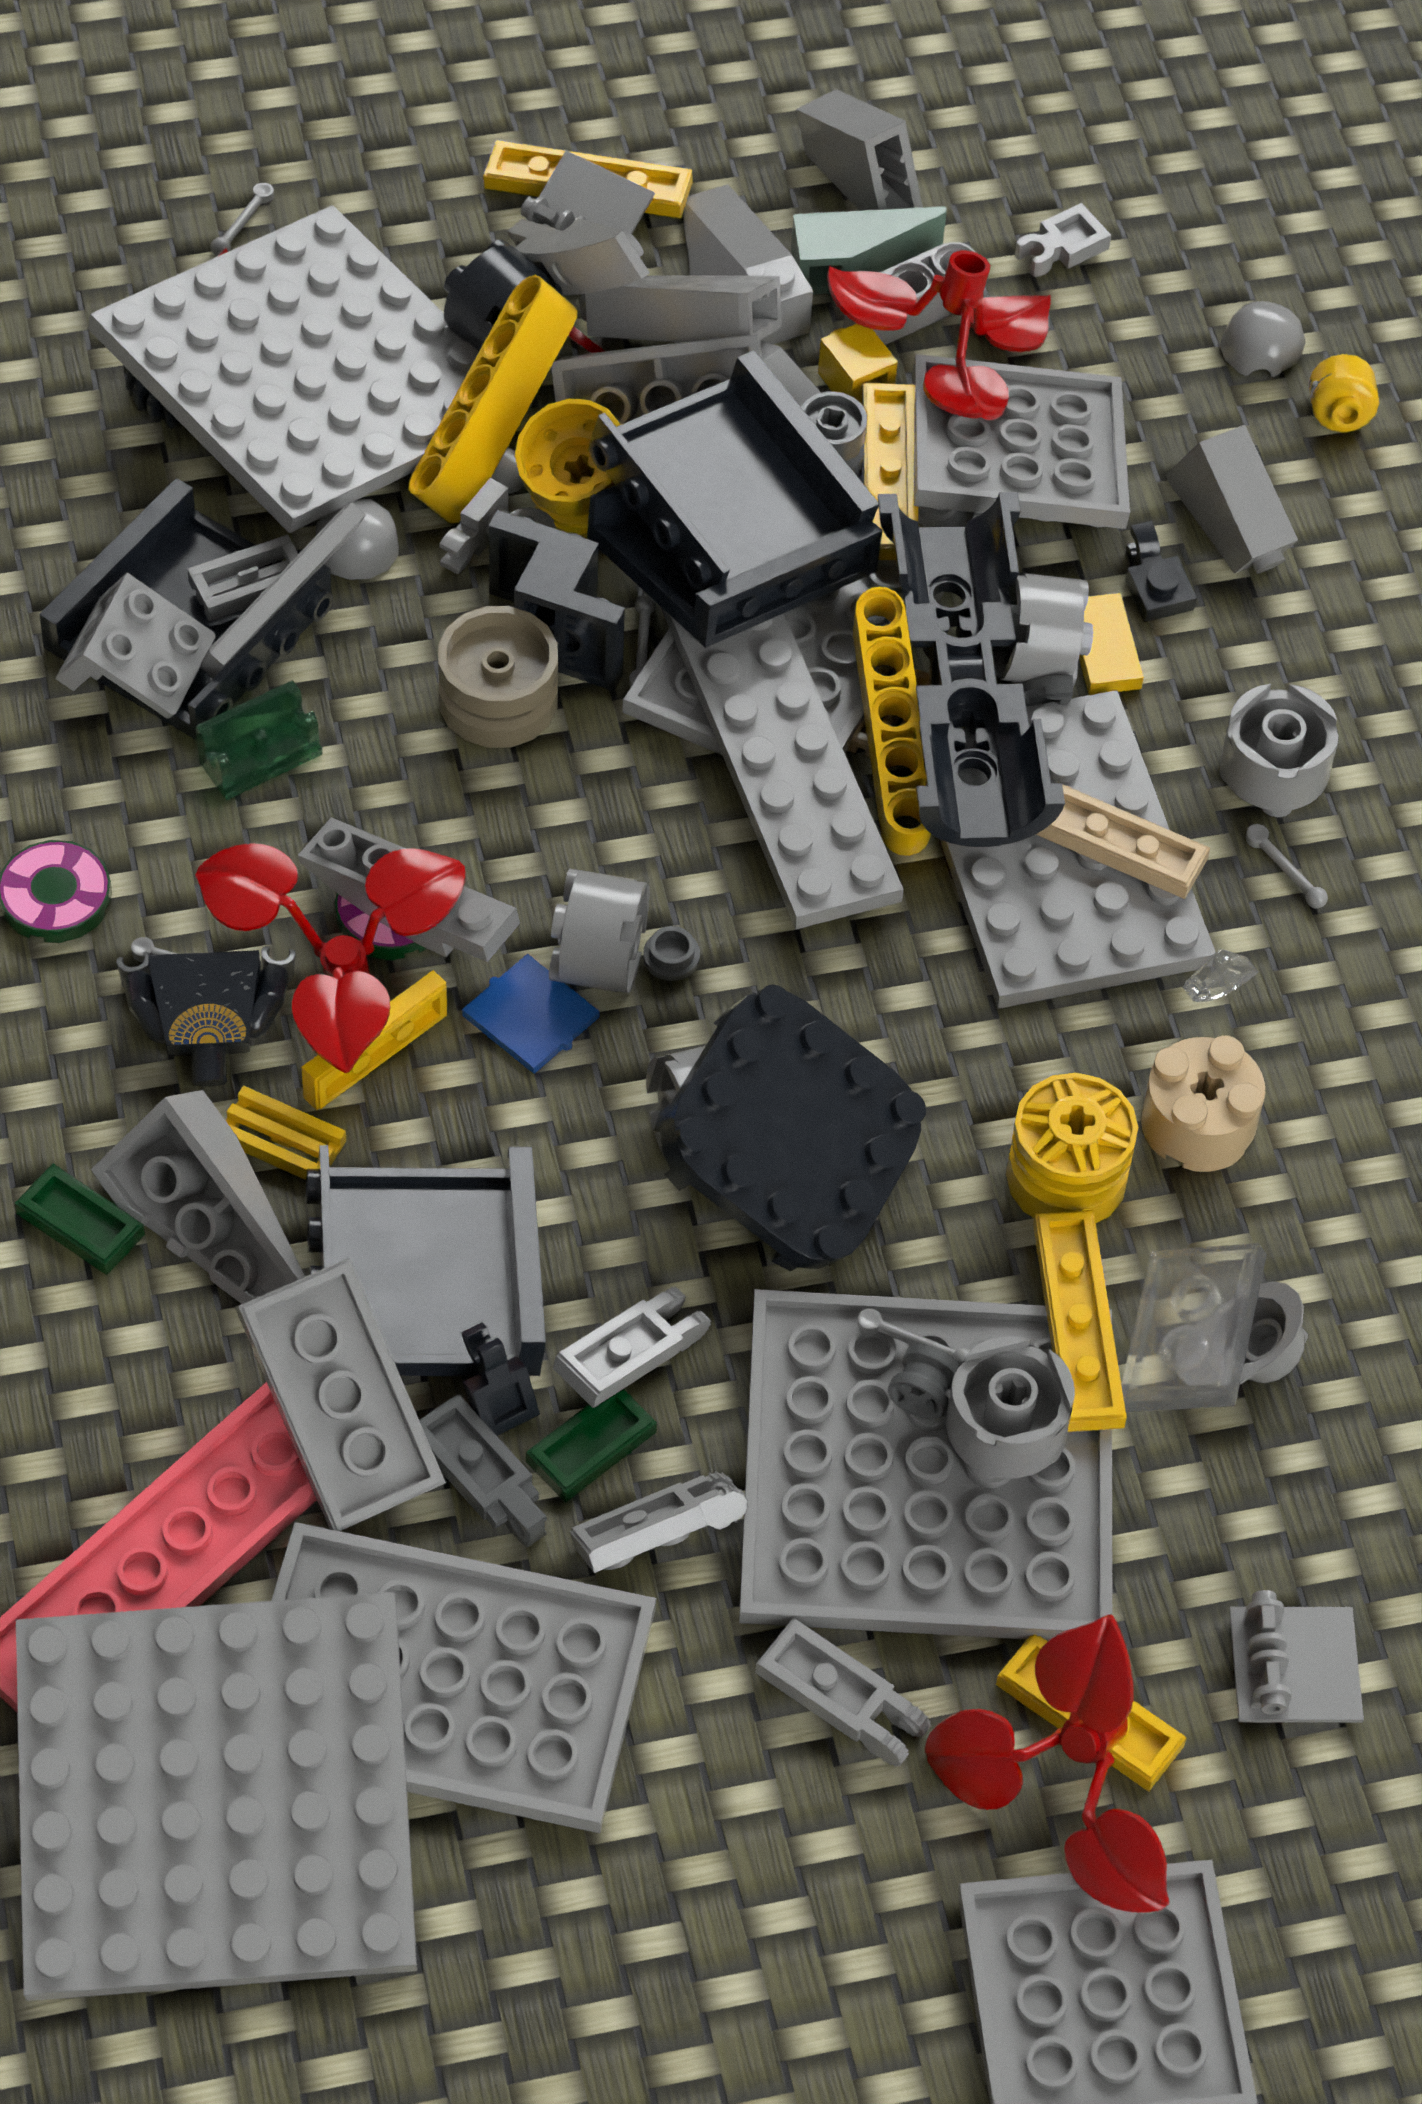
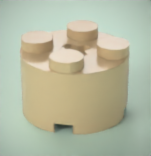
[1141,1035,1265,1172]

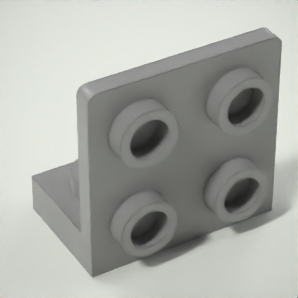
[56,573,215,718]

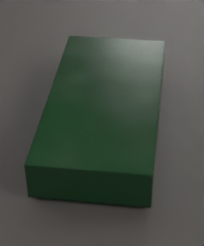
[14,1163,145,1275]
[526,1389,657,1503]

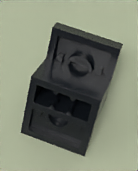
[489,510,625,691]

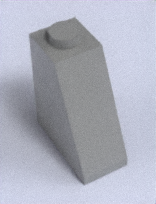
[796,89,923,211]
[1165,425,1298,574]

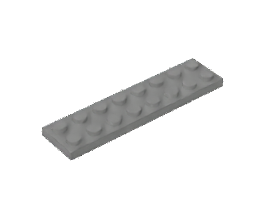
[660,606,904,930]

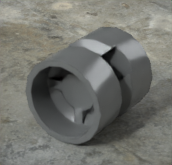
[801,391,867,478]

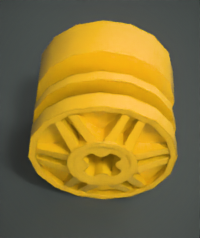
[515,398,621,539]
[1006,1073,1138,1223]

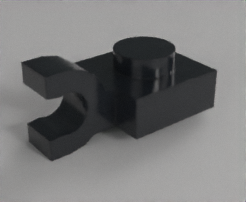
[1125,521,1197,623]
[461,1322,540,1436]

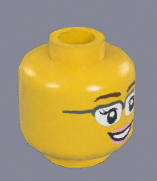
[1308,354,1380,433]

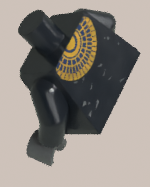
[116,946,296,1087]

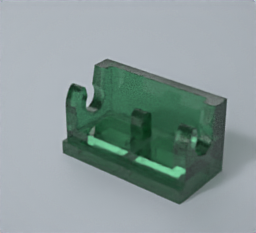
[196,680,323,801]

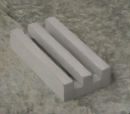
[187,535,298,621]

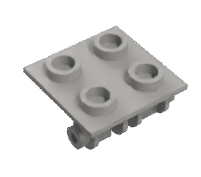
[521,150,655,234]
[1229,1590,1364,1722]

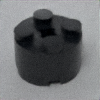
[444,239,563,351]

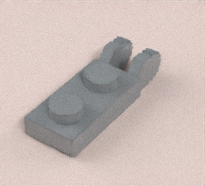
[553,1286,711,1408]
[570,1471,749,1573]
[755,1619,931,1767]

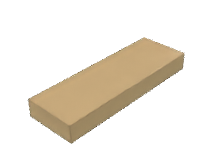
[1035,782,1210,899]

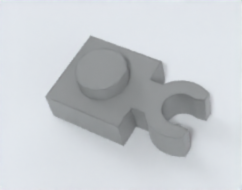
[1015,203,1111,277]
[440,478,510,574]

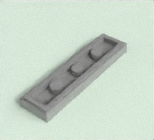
[201,502,366,679]

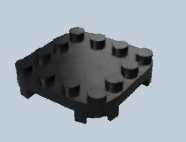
[653,984,926,1272]

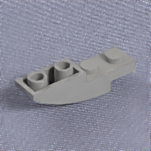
[507,218,650,295]
[298,817,520,962]

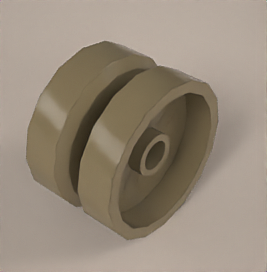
[438,606,558,748]

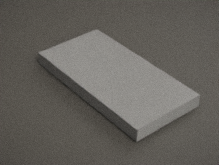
[235,1258,446,1531]

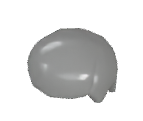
[1220,301,1306,377]
[316,499,399,580]

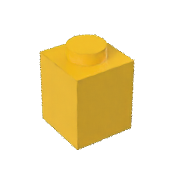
[818,324,898,404]

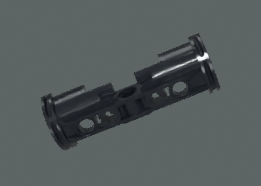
[878,492,1065,847]

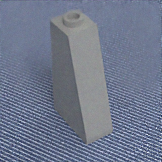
[580,275,782,342]

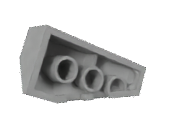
[682,184,813,344]
[551,334,763,424]
[91,1090,305,1304]

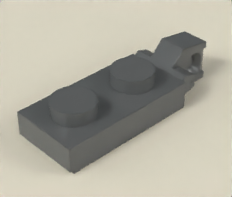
[419,1394,547,1548]

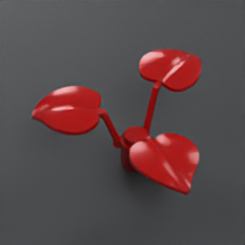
[827,250,1051,420]
[195,843,466,1073]
[925,1614,1170,1913]

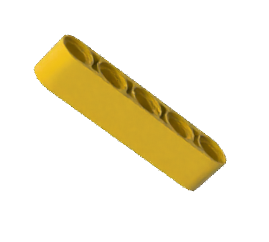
[409,275,577,524]
[853,587,931,856]

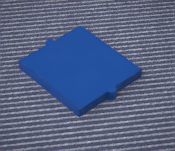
[462,953,600,1074]

